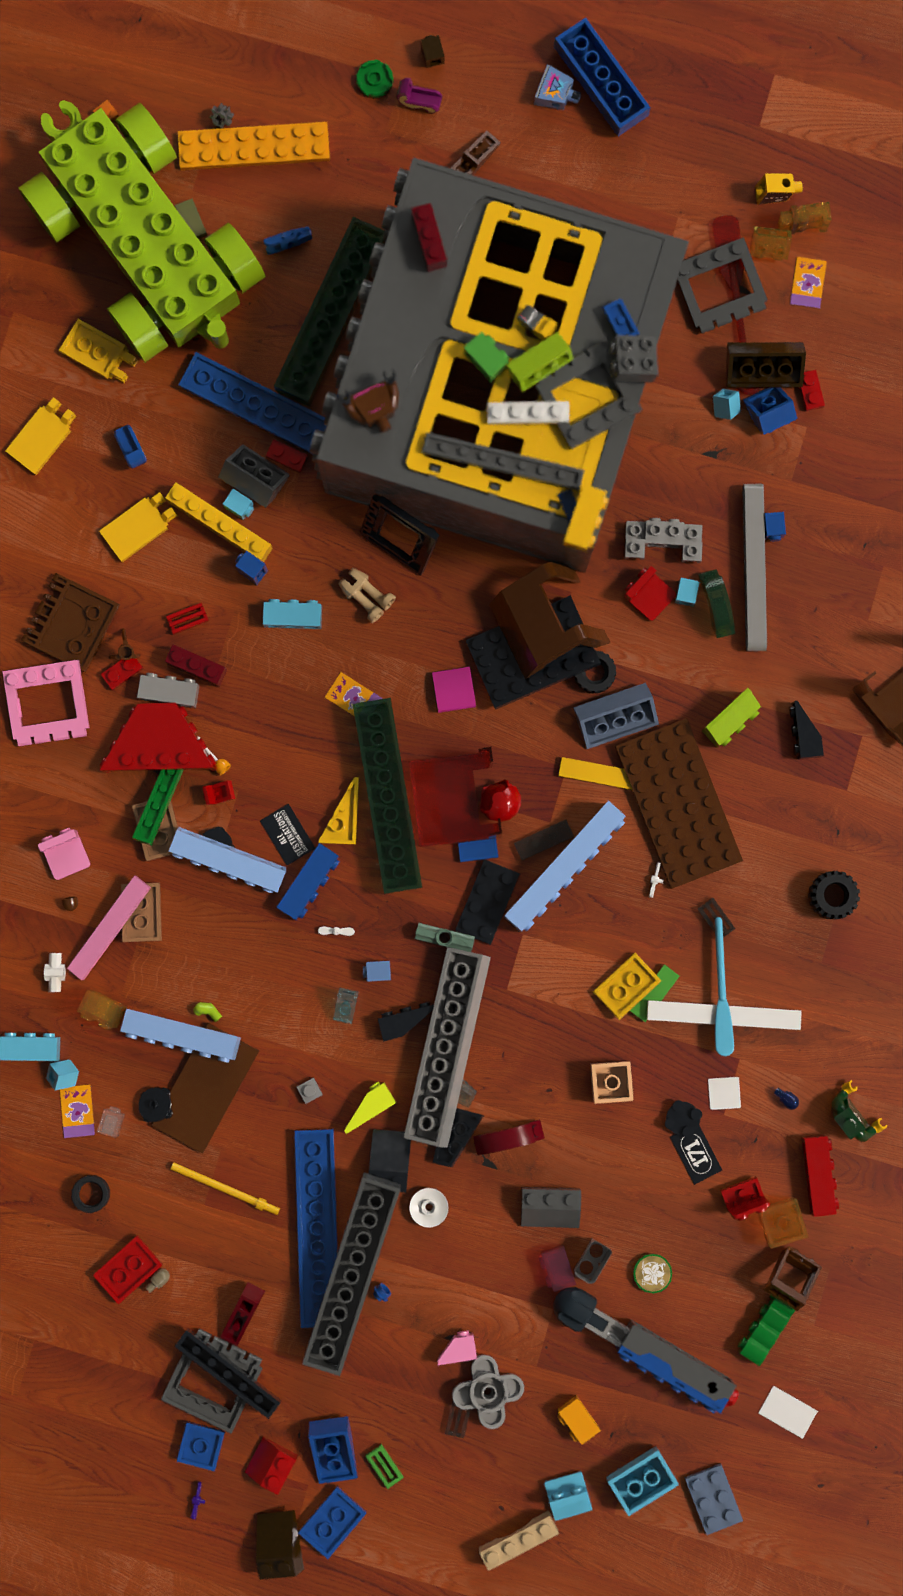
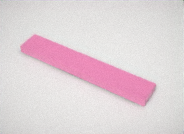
[67,876,151,980]

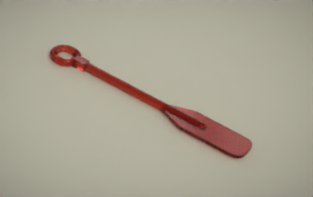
[712,215,761,395]

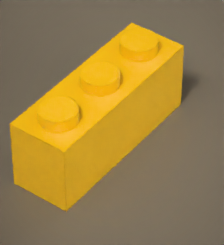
[563,484,609,552]

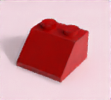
[245,1436,298,1495]

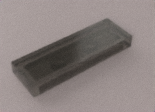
[514,820,574,861]

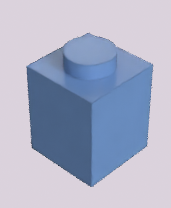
[363,961,391,982]

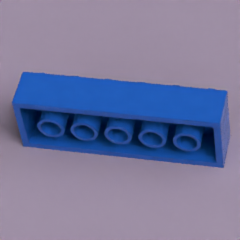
[554,17,651,136]

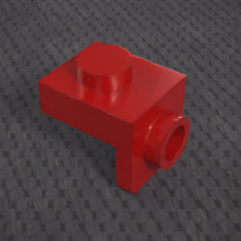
[203,780,236,805]

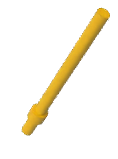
[171,1162,280,1215]

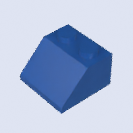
[743,387,798,435]

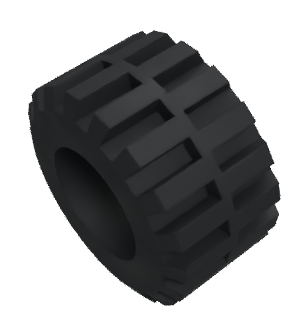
[808,871,860,920]

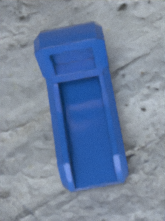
[114,425,147,469]

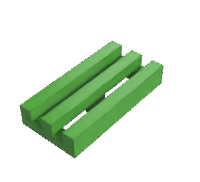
[365,1444,404,1489]

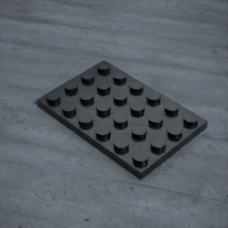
[466,595,601,710]

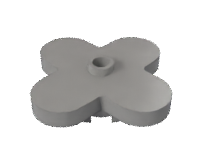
[452,1354,524,1429]

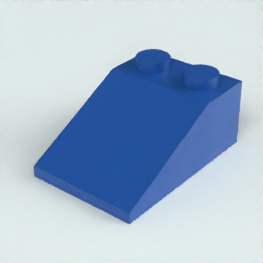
[309,1416,358,1484]

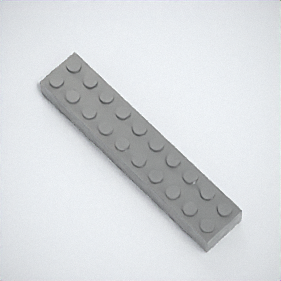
[404,947,491,1148]

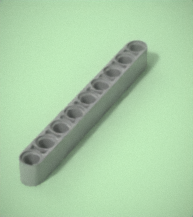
[743,484,767,651]

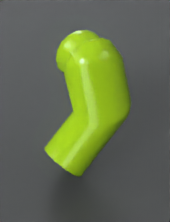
[193,1002,223,1022]

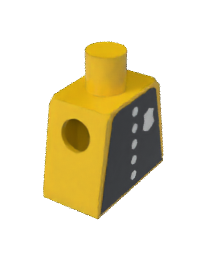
[755,174,803,205]

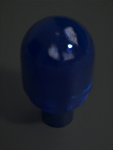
[774,1087,799,1110]

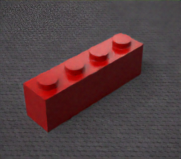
[801,1135,839,1217]

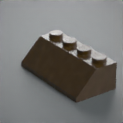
[726,342,806,387]

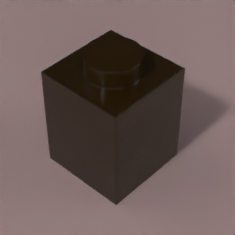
[421,35,445,68]

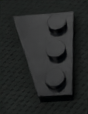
[432,1108,484,1167]

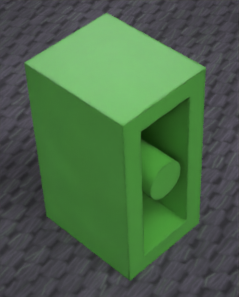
[464,332,509,382]

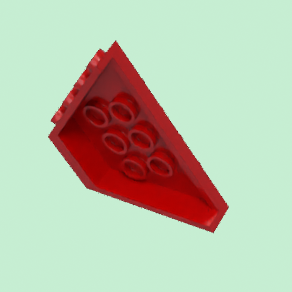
[99,703,217,773]

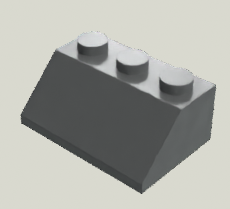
[218,444,290,508]
[521,1187,581,1228]

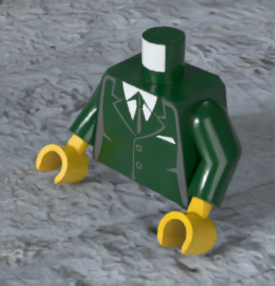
[831,1080,887,1142]

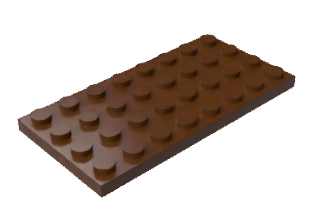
[615,718,743,889]

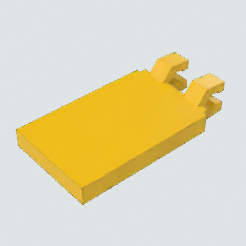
[59,319,138,383]
[5,397,76,475]
[99,492,177,563]

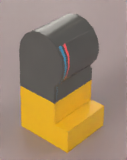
[517,305,557,341]

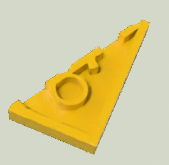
[319,777,359,845]

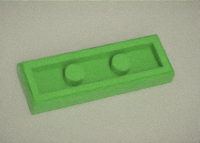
[630,964,680,1022]

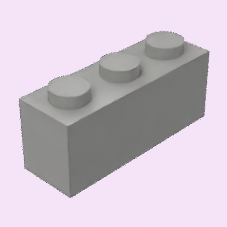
[137,673,200,708]

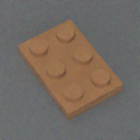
[132,801,178,861]
[121,883,162,942]

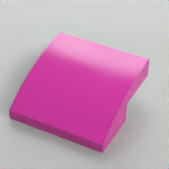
[432,667,476,713]

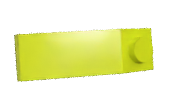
[344,1081,396,1134]

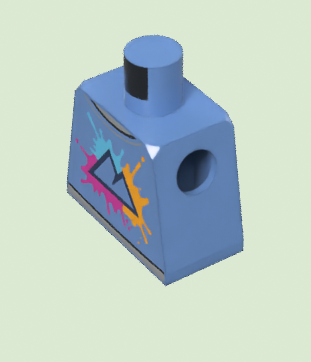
[534,65,581,110]

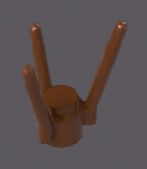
[109,628,140,660]

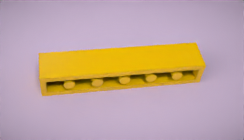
[165,482,273,562]

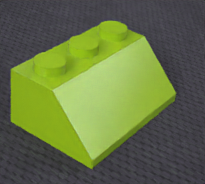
[702,688,761,748]

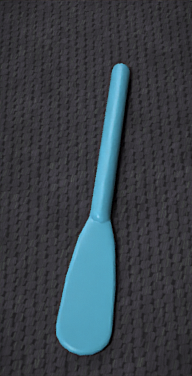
[715,917,734,1056]

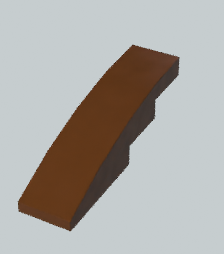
[450,131,501,175]

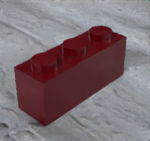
[411,203,447,272]
[165,644,227,687]

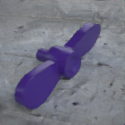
[191,1482,205,1520]

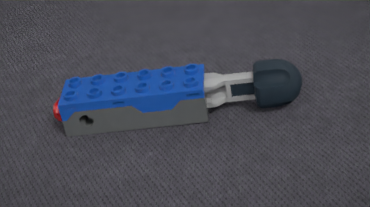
[553,1287,739,1414]

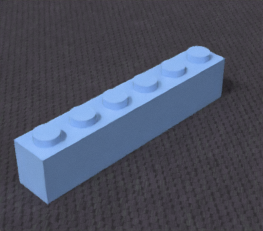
[169,826,286,893]
[121,1009,241,1063]

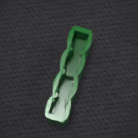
[738,1295,796,1366]

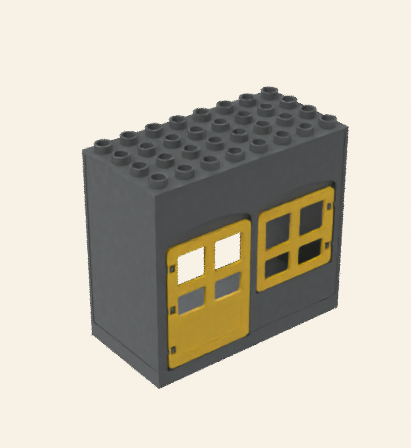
[310,157,689,573]

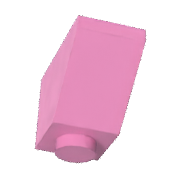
[438,1330,477,1365]

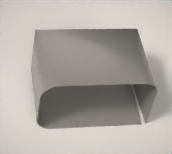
[574,1238,613,1284]

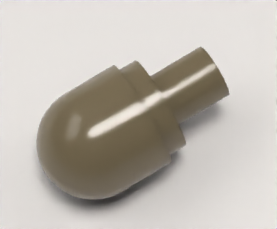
[145,1268,170,1293]

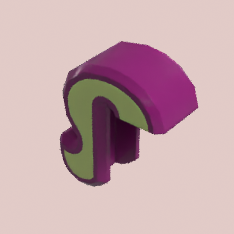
[396,78,442,113]

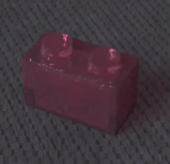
[539,1245,576,1292]

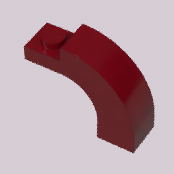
[473,1120,545,1155]

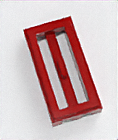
[166,602,209,635]

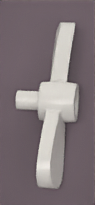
[649,862,663,898]
[318,926,355,936]

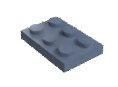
[684,1463,743,1535]

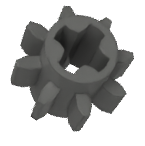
[209,103,234,128]

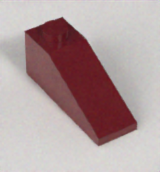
[220,1282,265,1346]

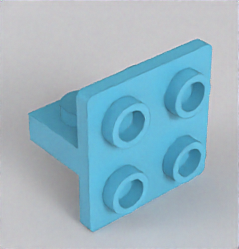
[544,1471,592,1521]

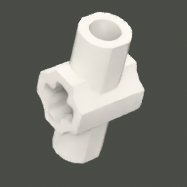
[44,953,66,992]

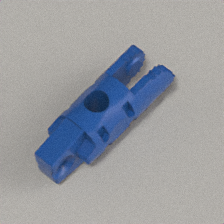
[263,227,313,255]

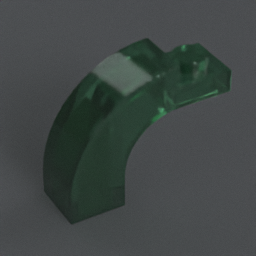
[698,569,735,638]

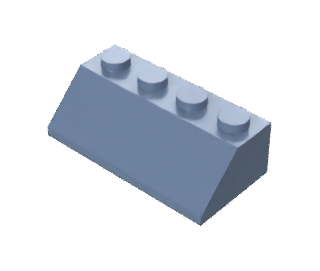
[574,683,659,749]

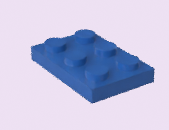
[298,1486,367,1559]

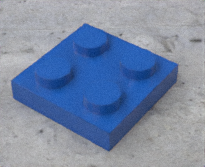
[177,1421,225,1471]

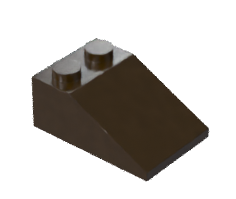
[256,1510,304,1580]

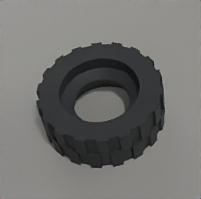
[575,650,616,694]

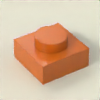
[93,100,119,122]

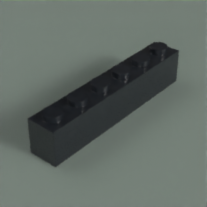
[175,1328,281,1419]

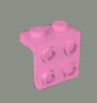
[38,828,90,880]

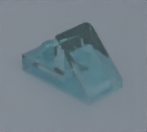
[333,988,359,1024]

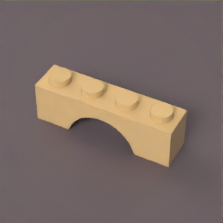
[479,1511,559,1571]

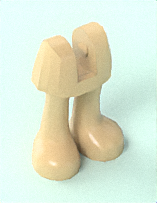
[338,568,396,623]

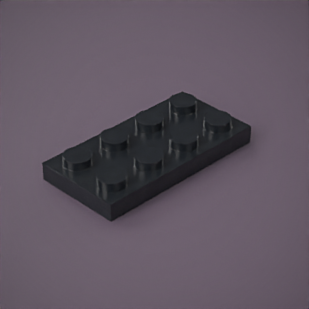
[455,859,520,945]

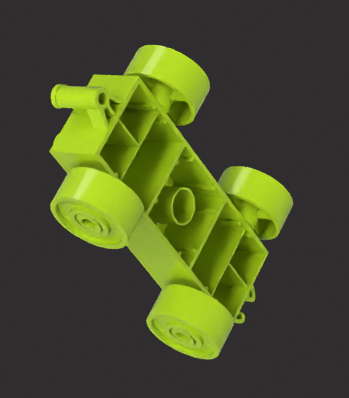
[18,100,266,363]

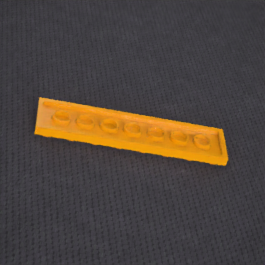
[178,122,330,170]

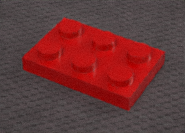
[93,1235,163,1305]

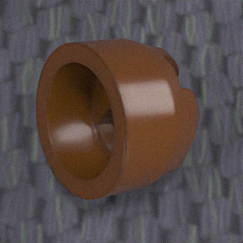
[62,897,78,911]

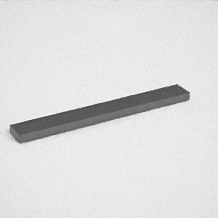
[422,433,584,491]

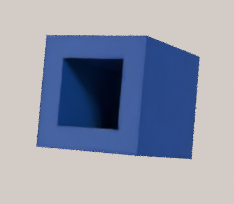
[764,512,786,542]

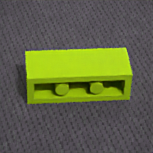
[507,332,573,391]

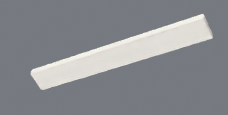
[646,1000,802,1030]

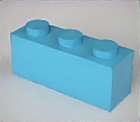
[263,599,322,629]
[0,1033,60,1061]

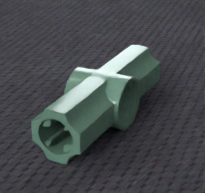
[415,923,475,952]

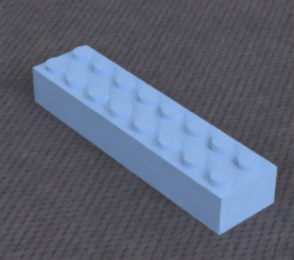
[504,801,626,932]

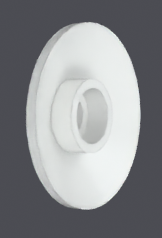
[410,1188,448,1227]

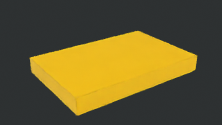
[593,953,662,1020]

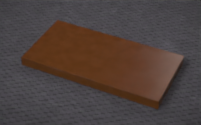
[152,1023,259,1154]

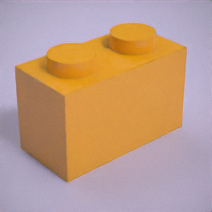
[557,1395,601,1445]

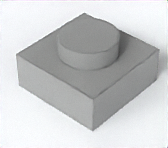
[297,1078,323,1104]

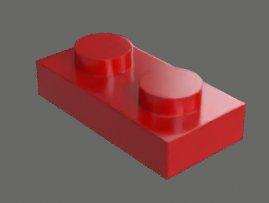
[800,370,825,411]
[266,439,308,473]
[101,658,144,690]

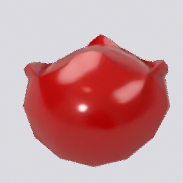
[480,779,521,822]

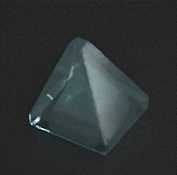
[458,1079,477,1107]

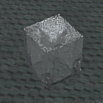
[97,1106,125,1137]

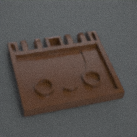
[21,573,120,673]

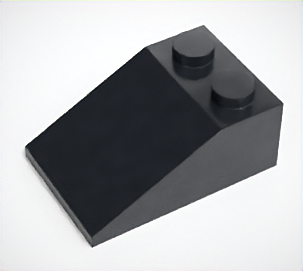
[369,1129,411,1193]

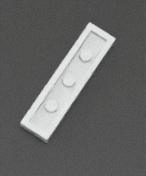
[488,401,569,425]

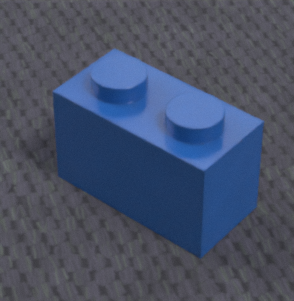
[235,551,268,585]

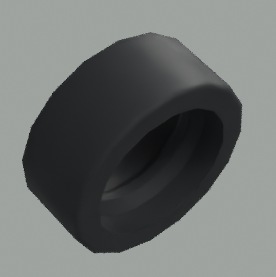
[71,1175,110,1213]

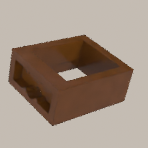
[764,1246,822,1311]

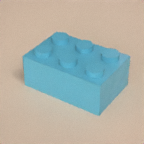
[606,1446,679,1516]

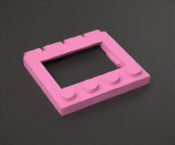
[2,660,90,747]

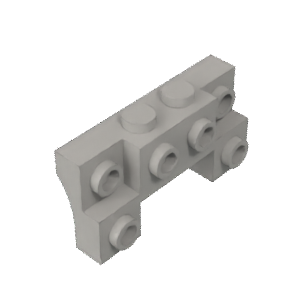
[624,518,703,563]

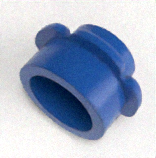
[373,1283,391,1302]

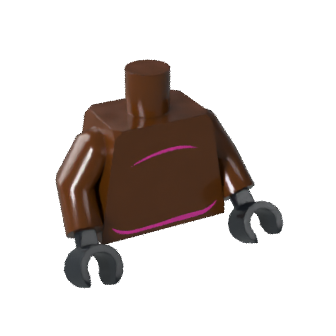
[337,369,399,433]

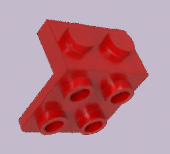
[624,566,676,621]
[720,1176,770,1221]

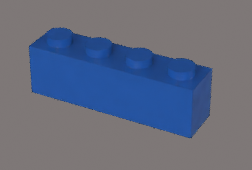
[277,843,340,920]

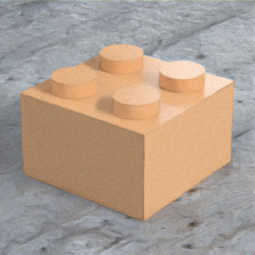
[590,1061,634,1104]

